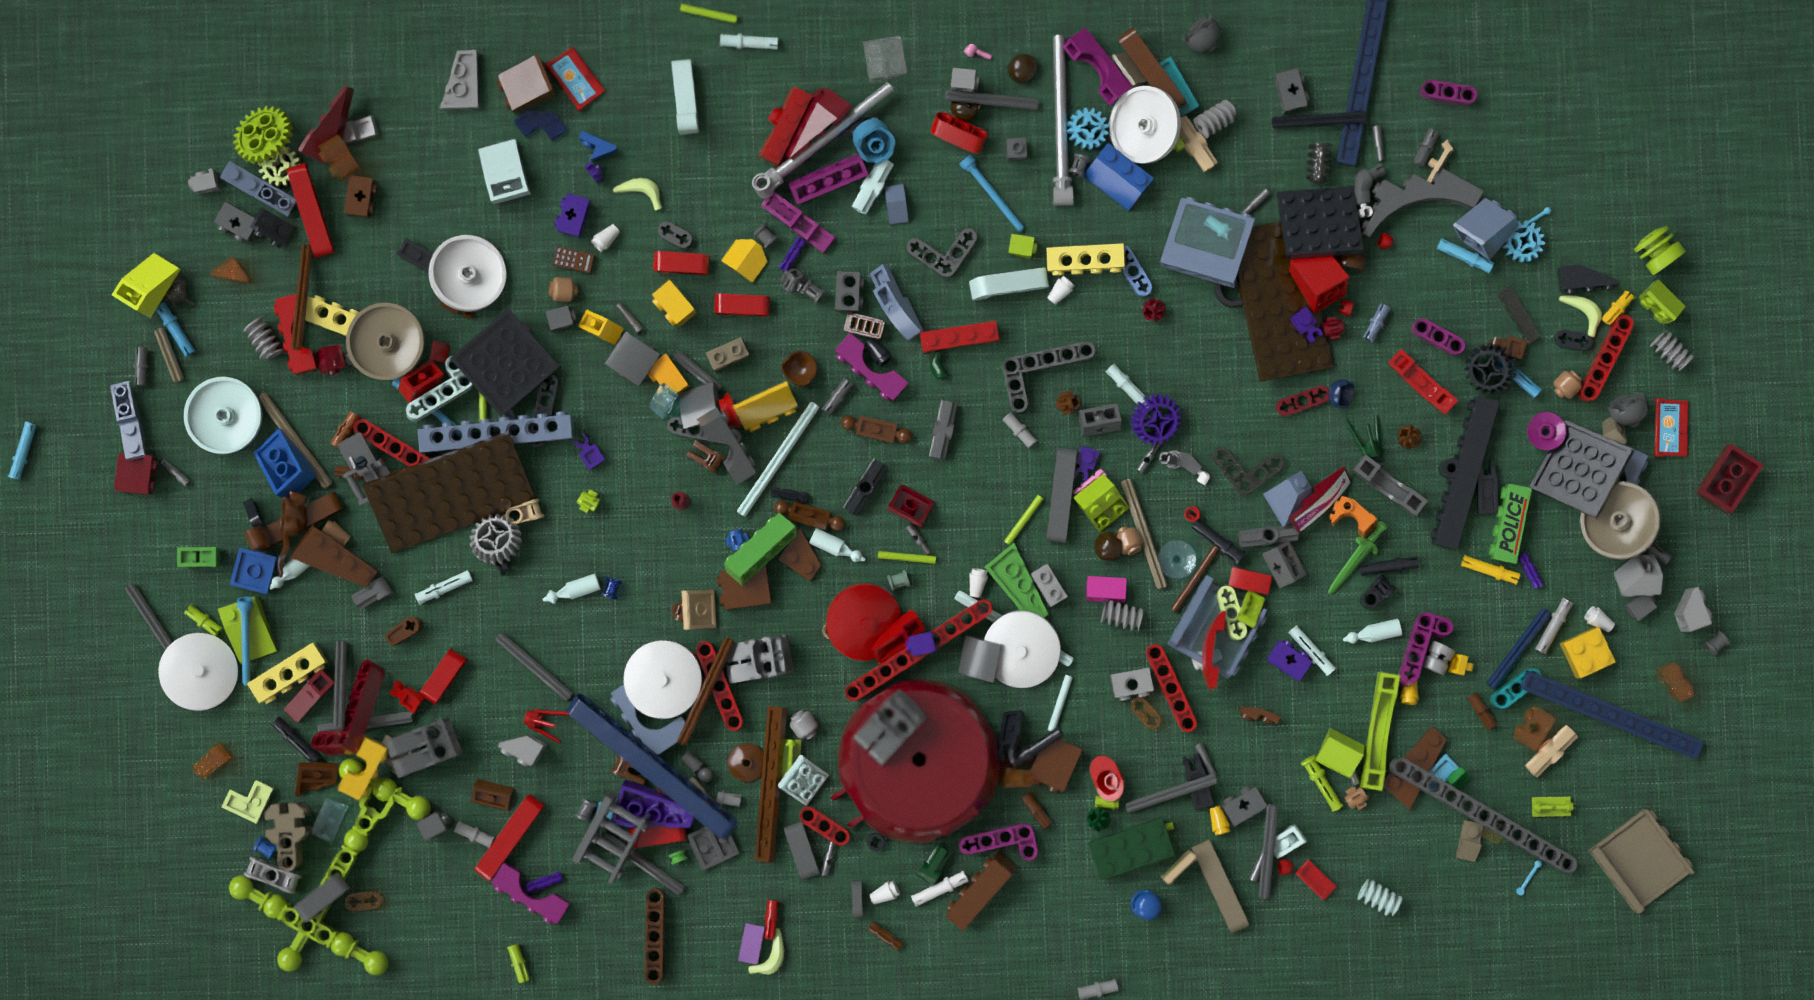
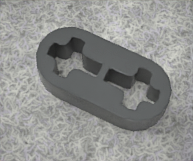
[658,222,692,249]
[852,880,863,918]

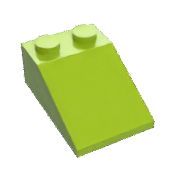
[218,596,277,664]

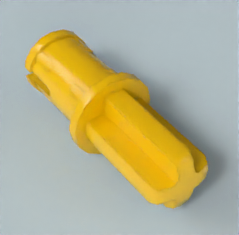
[1602,290,1635,325]

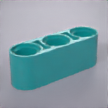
[1490,668,1542,709]

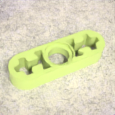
[1216,586,1247,641]

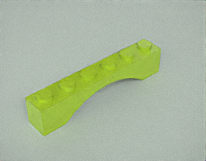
[1360,672,1400,791]

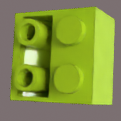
[1638,280,1686,324]
[1073,474,1129,532]

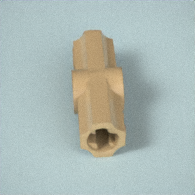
[1179,115,1218,172]
[1524,725,1578,777]

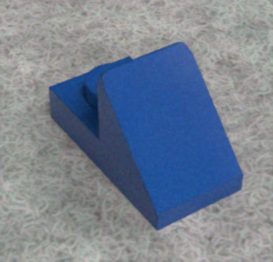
[579,131,618,162]

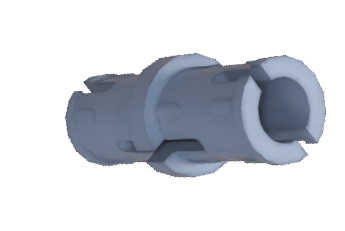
[1363,303,1391,343]

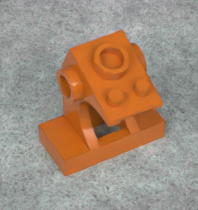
[1329,496,1377,537]

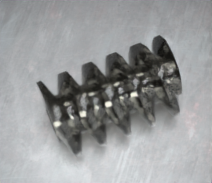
[1306,143,1333,184]

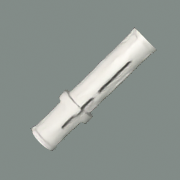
[911,871,969,907]

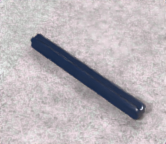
[1487,608,1551,689]

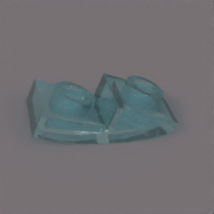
[649,383,678,419]

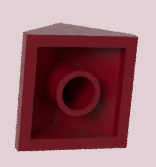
[887,484,935,528]

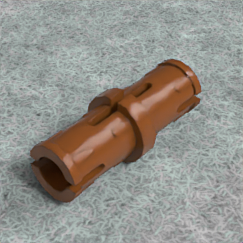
[329,411,360,449]

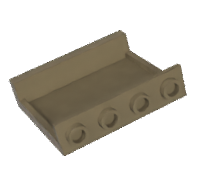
[1588,809,1694,914]

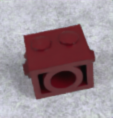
[316,344,346,376]

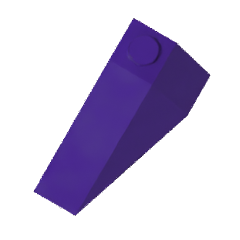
[611,780,694,828]

